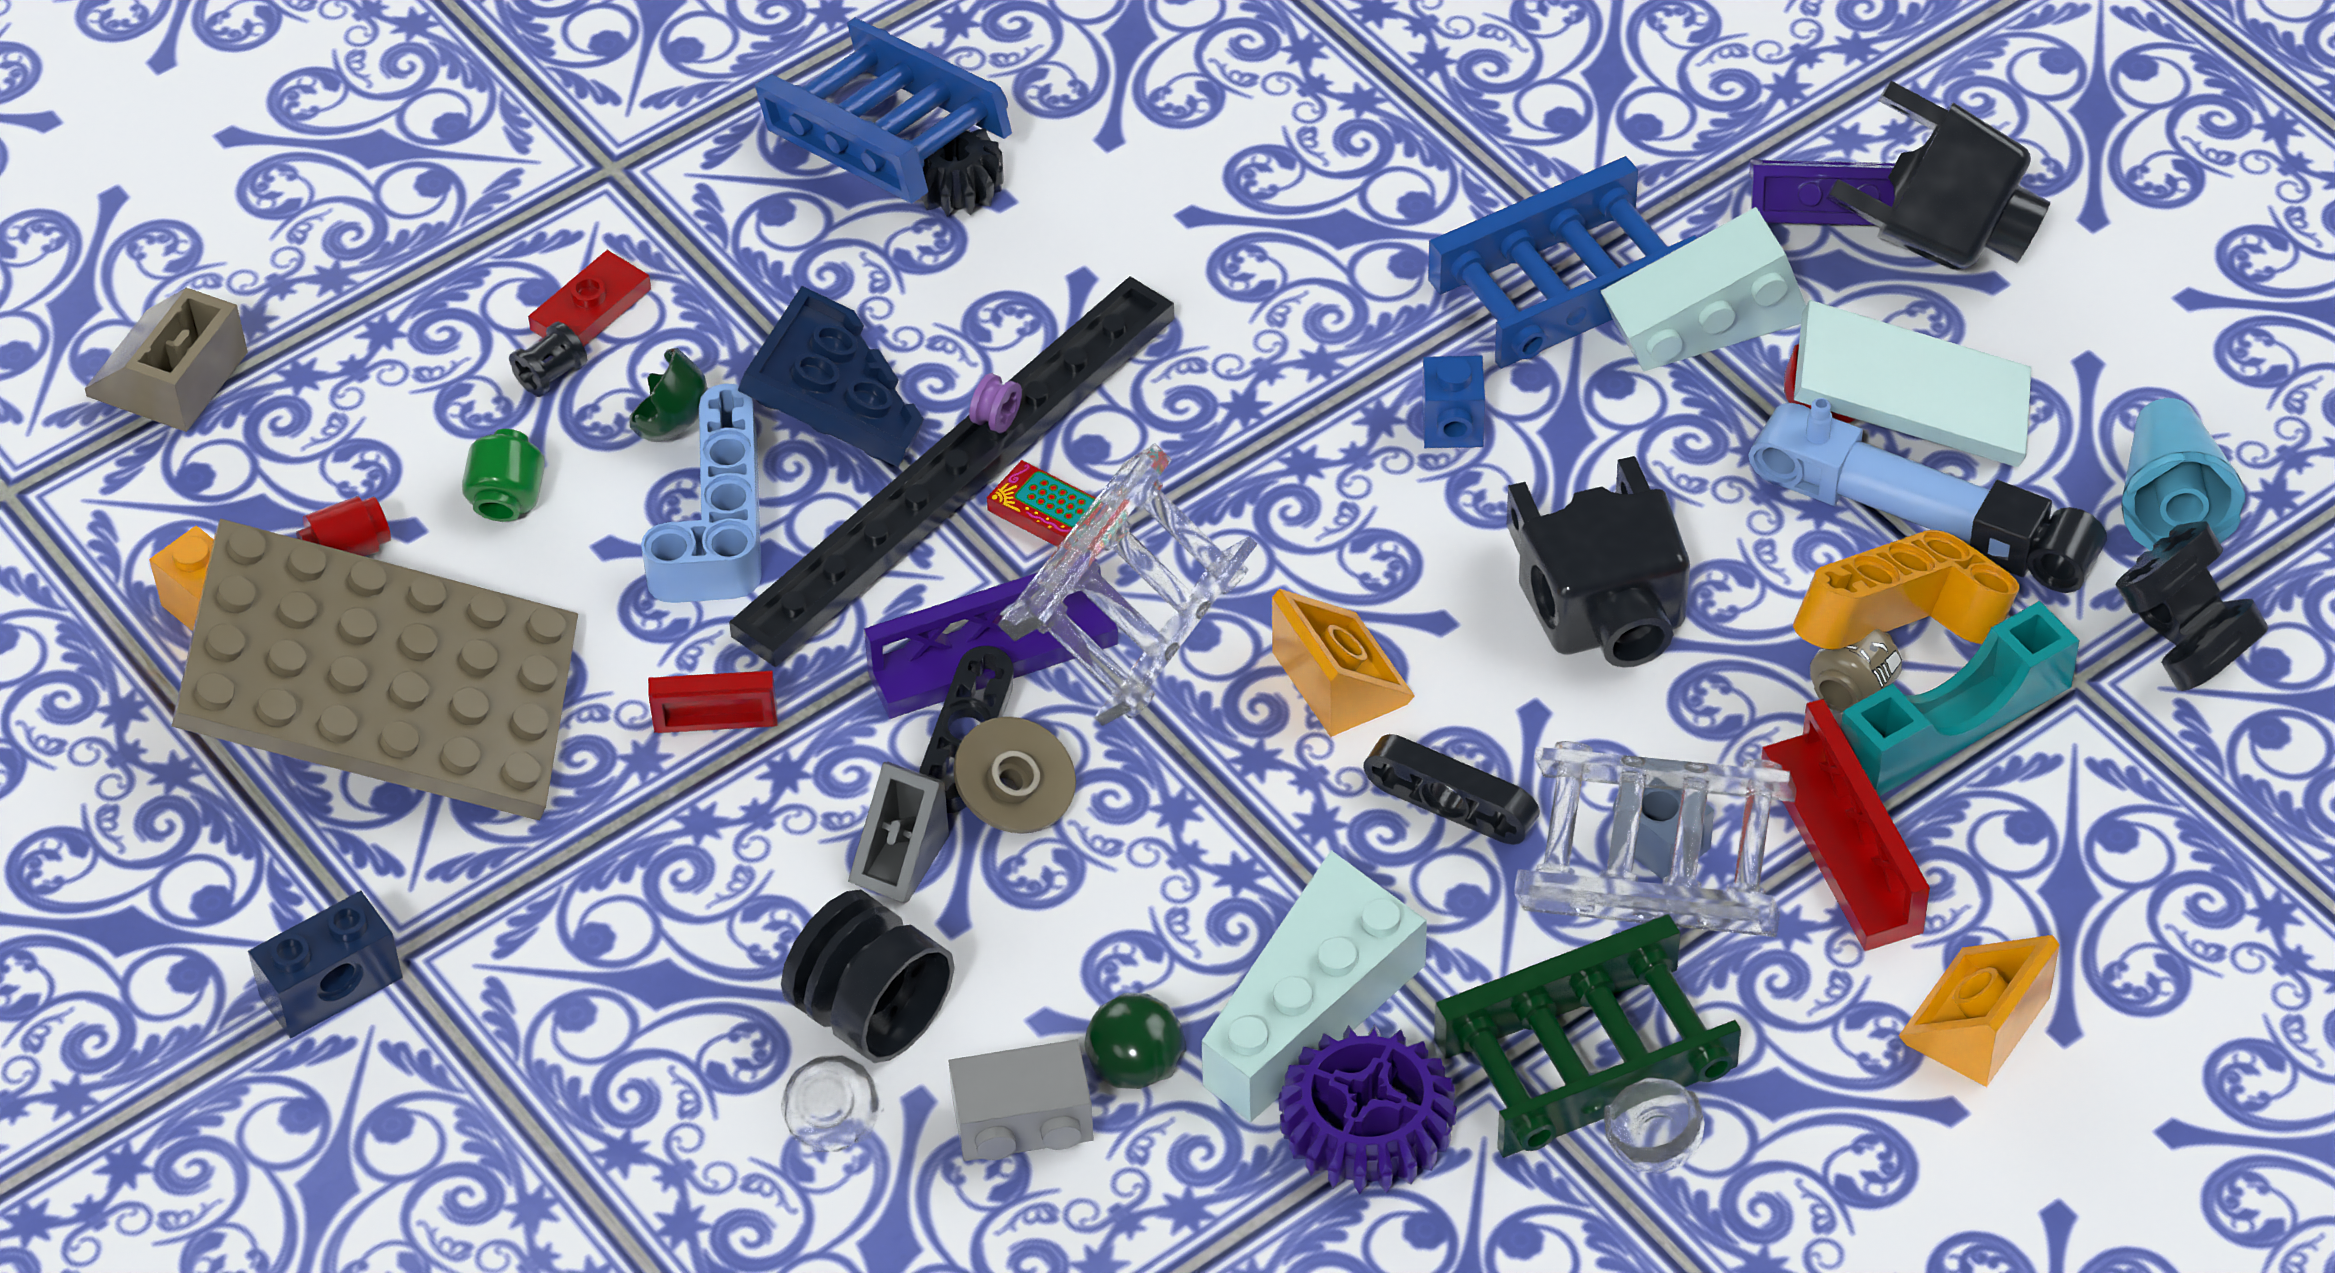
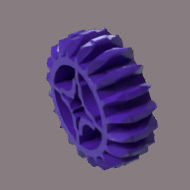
[1278,1024,1457,1195]

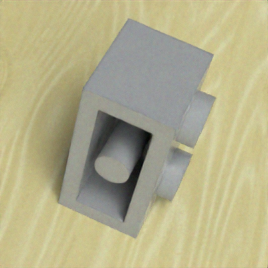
[948,1039,1094,1161]

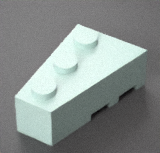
[1601,207,1806,372]

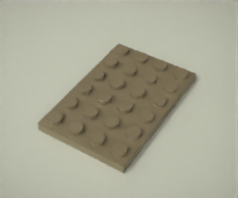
[171,518,578,821]

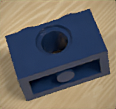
[248,890,403,1039]

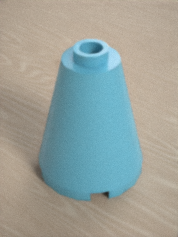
[2121,398,2245,551]

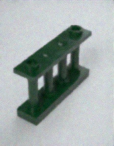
[1434,914,1741,1158]

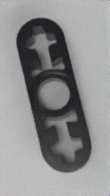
[919,646,1014,813]
[1363,734,1540,845]

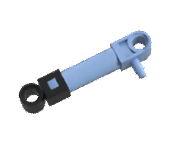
[1748,398,2107,593]

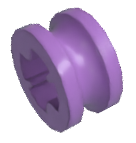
[969,373,1022,433]

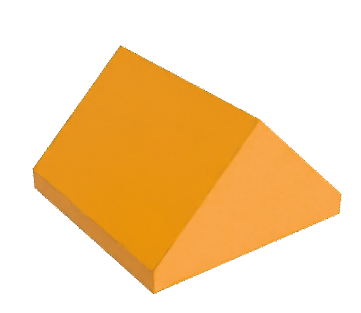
[1272,589,1415,737]
[1898,935,2060,1087]

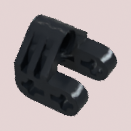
[2115,521,2269,691]

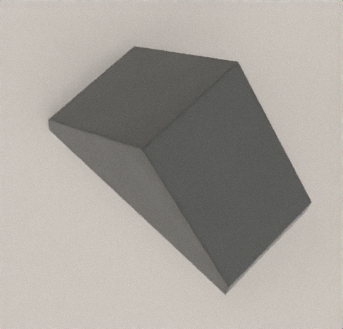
[848,761,949,903]

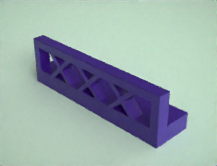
[1749,159,1895,225]
[864,554,1119,719]

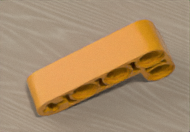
[1793,530,2019,650]

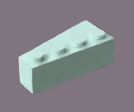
[1202,850,1427,1123]

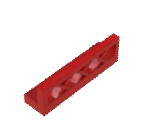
[1761,698,1930,951]

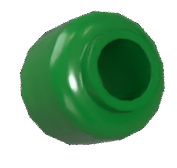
[462,429,545,522]

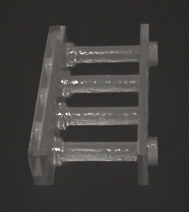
[997,443,1257,726]
[1514,741,1796,937]

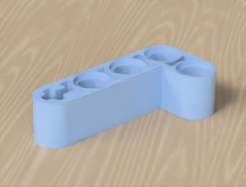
[641,383,761,603]

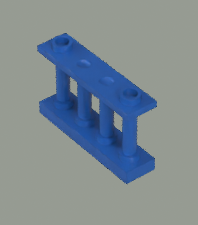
[755,17,1012,204]
[1428,156,1697,369]

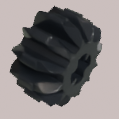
[921,128,1004,217]

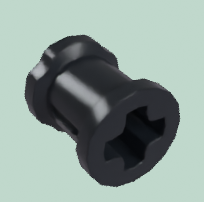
[508,321,588,397]

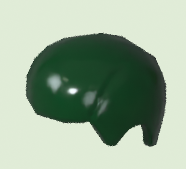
[629,348,708,442]
[1084,993,1186,1089]

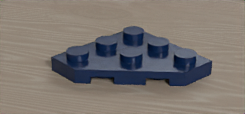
[738,286,924,467]

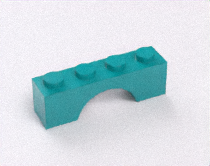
[1841,601,2080,796]

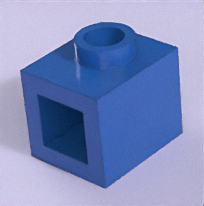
[1422,355,1485,449]

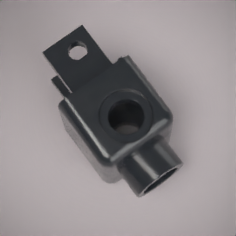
[1826,81,2050,271]
[1506,456,1690,668]

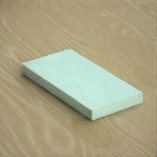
[1794,300,2031,467]

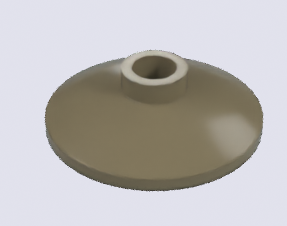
[953,717,1076,834]

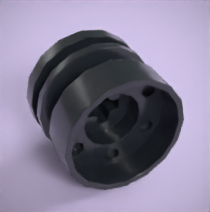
[780,889,955,1063]

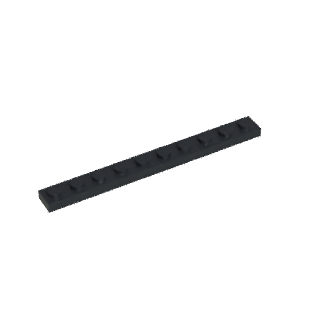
[729,276,1175,667]

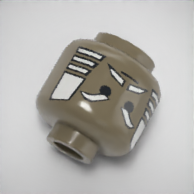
[1810,629,1902,713]

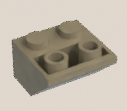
[85,288,248,432]

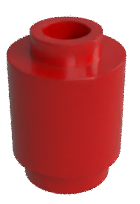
[296,496,391,557]

